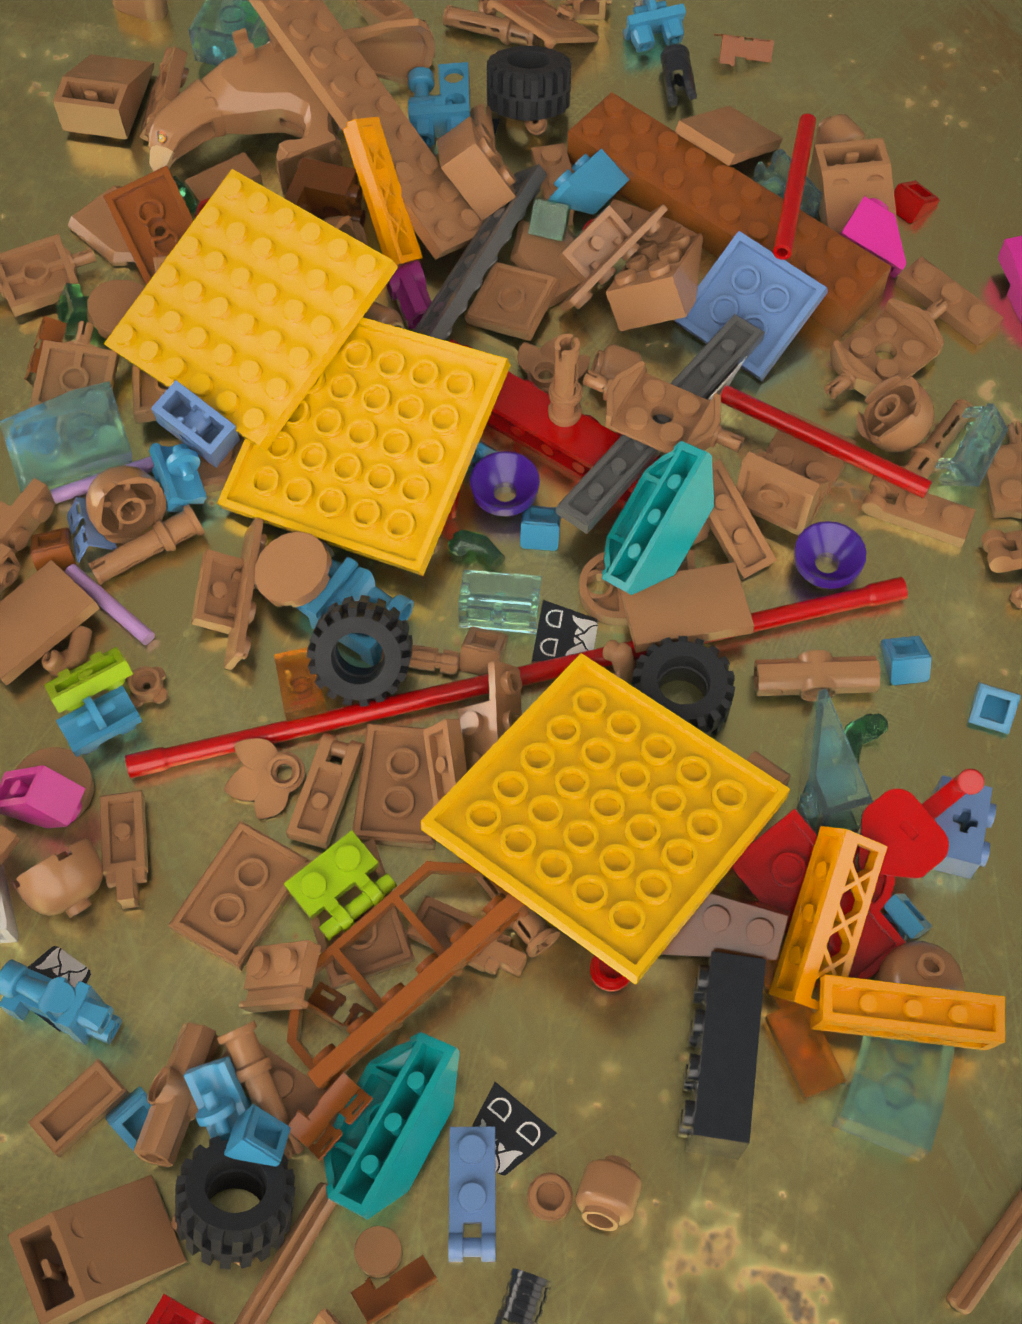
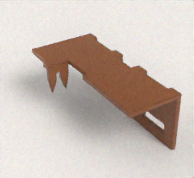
[714,34,774,66]
[24,315,67,379]
[306,981,374,1034]
[287,1072,373,1161]
[350,1255,438,1324]

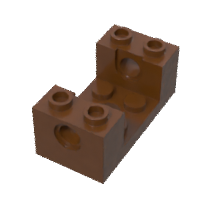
[284,158,366,227]

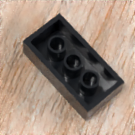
[678,951,766,1160]

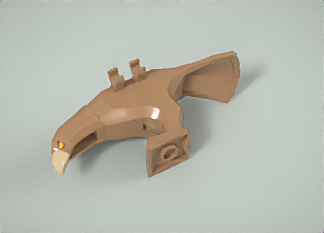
[148,18,435,195]

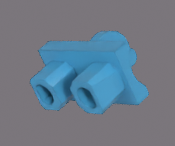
[623,0,686,53]
[149,443,207,512]
[56,685,143,757]
[183,1056,252,1141]

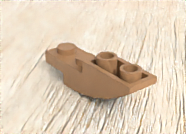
[0,478,56,594]

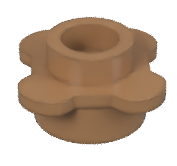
[126,666,168,707]

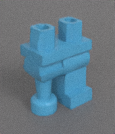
[408,62,471,148]
[297,557,414,666]
[0,959,122,1045]

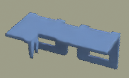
[67,497,117,562]

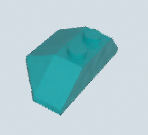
[602,441,714,595]
[323,1032,460,1220]

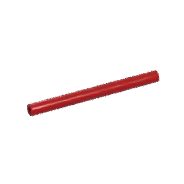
[773,113,816,260]
[720,385,932,499]

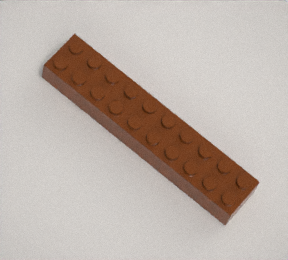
[567,92,891,338]

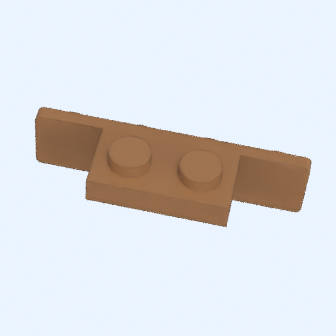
[558,204,668,311]
[191,518,267,670]
[458,660,522,772]

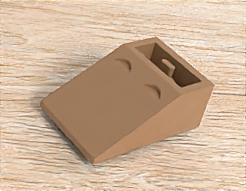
[53,54,155,139]
[808,138,898,234]
[606,232,703,331]
[7,1175,187,1324]

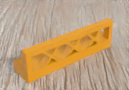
[343,116,423,265]
[769,826,887,1011]
[810,974,1005,1051]

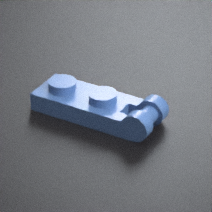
[448,1126,496,1262]

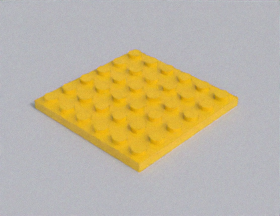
[104,169,398,451]
[217,317,511,576]
[421,653,790,985]

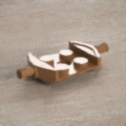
[824,298,948,399]
[583,361,745,454]

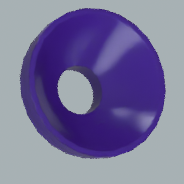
[470,451,540,516]
[794,521,867,589]

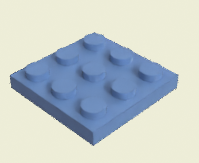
[674,231,828,381]

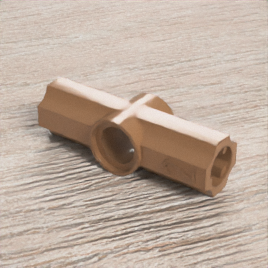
[753,650,881,702]
[133,1022,219,1167]

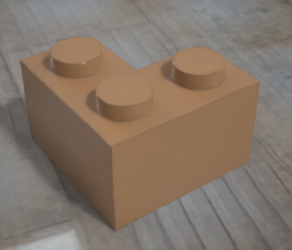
[437,116,516,221]

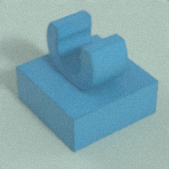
[883,893,933,941]

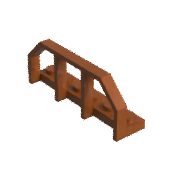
[287,861,529,1090]

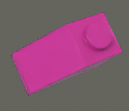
[840,196,907,278]
[0,765,86,829]

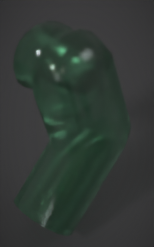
[448,529,506,570]
[839,713,888,765]

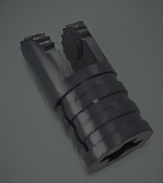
[660,44,697,107]
[494,1268,552,1324]

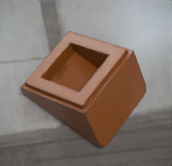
[30,527,76,572]

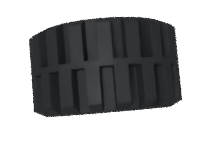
[487,46,571,121]
[307,595,413,707]
[631,636,735,737]
[175,1133,296,1270]

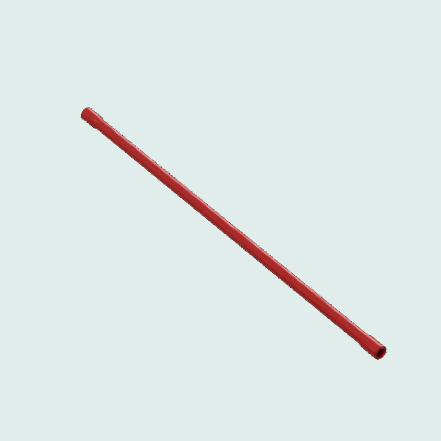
[125,577,908,779]

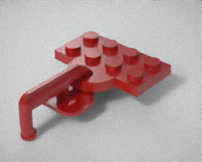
[731,768,985,980]

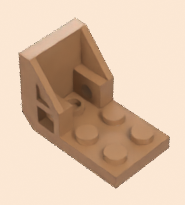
[736,411,857,536]

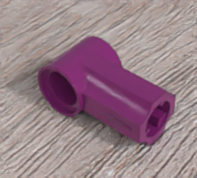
[386,260,432,329]

